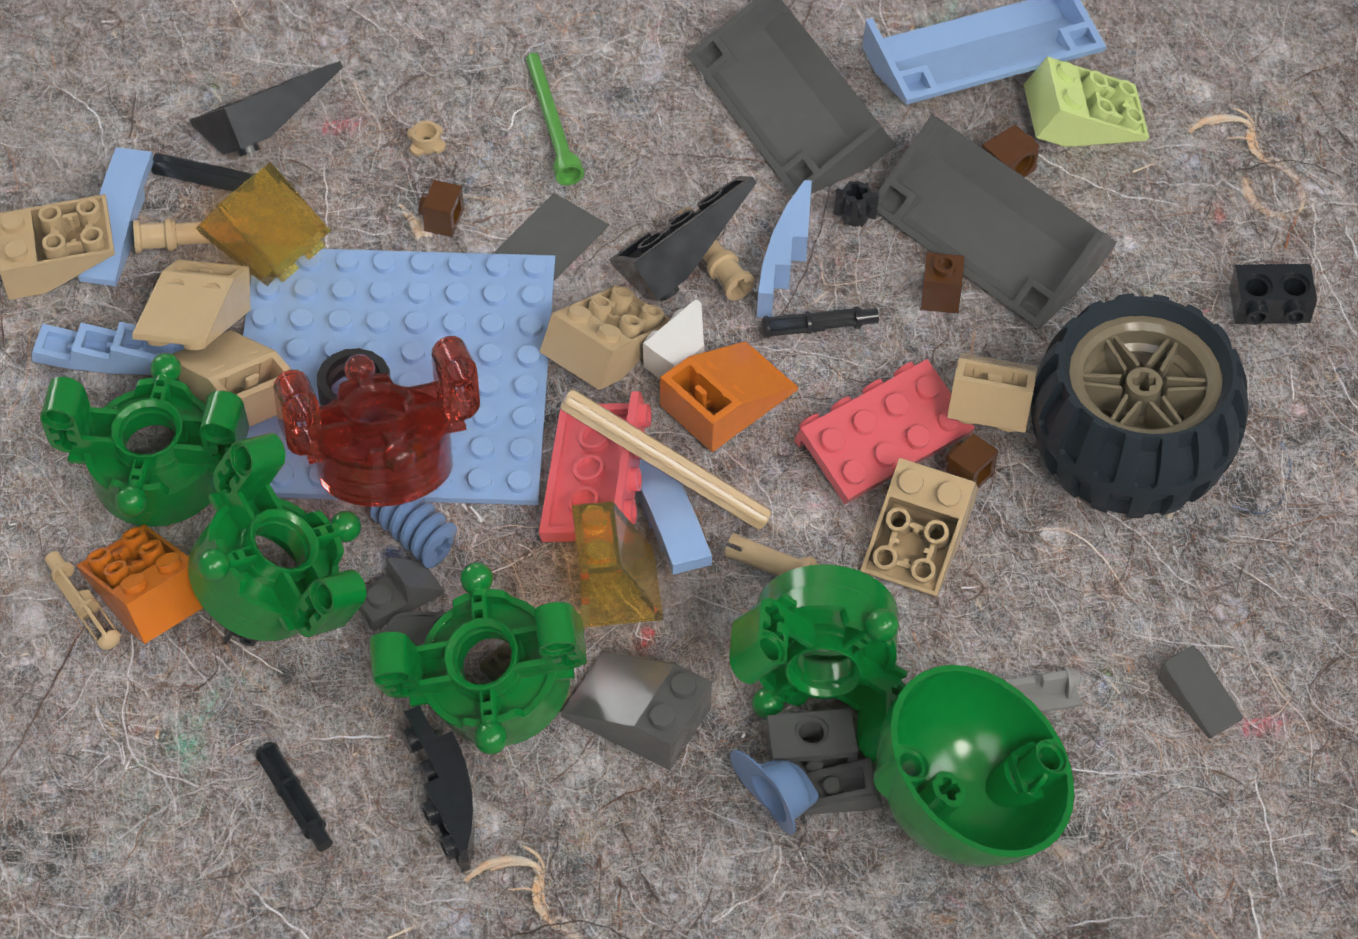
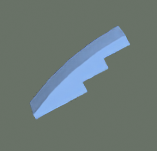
[79,147,154,286]
[757,180,812,317]
[32,321,185,375]
[636,459,712,575]

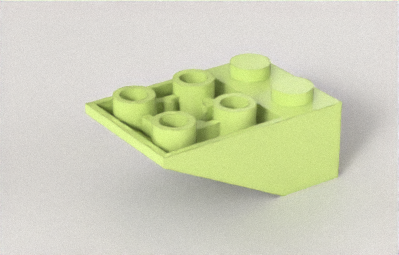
[1023,56,1150,147]

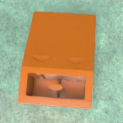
[660,341,798,452]
[76,524,203,644]

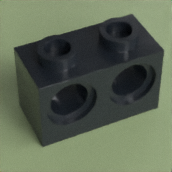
[1229,264,1317,325]

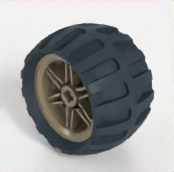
[1031,293,1249,518]

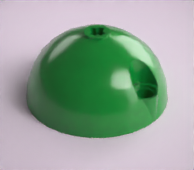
[874,665,1075,867]

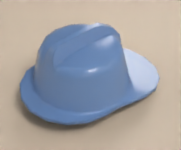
[730,750,819,835]

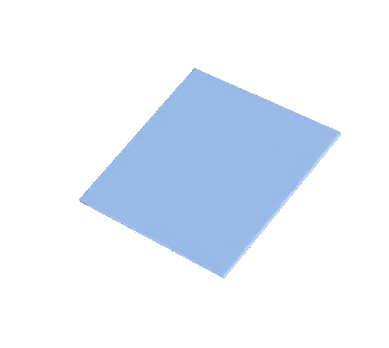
[243,247,555,505]

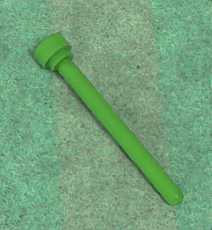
[526,52,584,186]

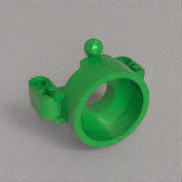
[40,353,249,527]
[188,433,367,641]
[369,562,587,755]
[729,564,907,763]

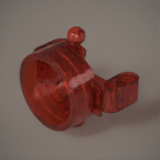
[273,336,480,507]

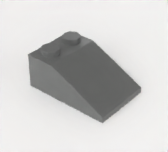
[561,651,712,770]

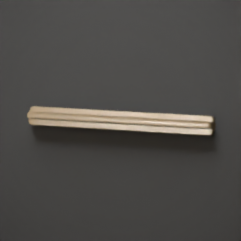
[560,389,771,529]

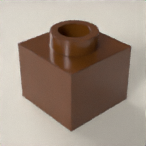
[418,180,464,237]
[946,433,998,489]

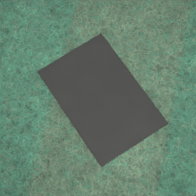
[493,193,609,281]

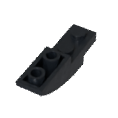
[401,705,475,873]

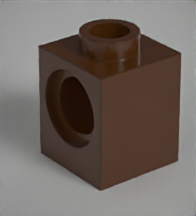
[982,124,1040,177]
[921,252,965,314]

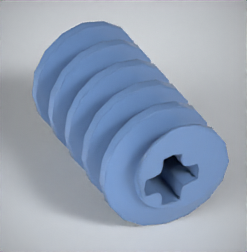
[370,484,457,568]

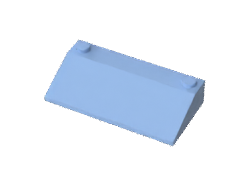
[862,0,1106,105]

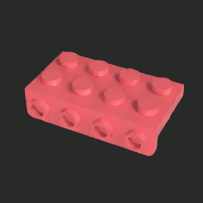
[794,359,975,504]
[539,391,652,542]

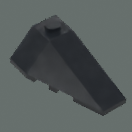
[189,61,343,157]
[609,176,756,302]

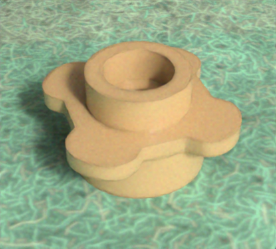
[407,121,446,156]

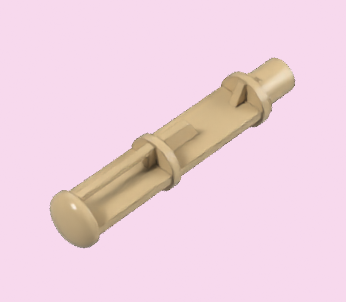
[45,551,121,650]

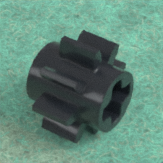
[833,181,879,227]

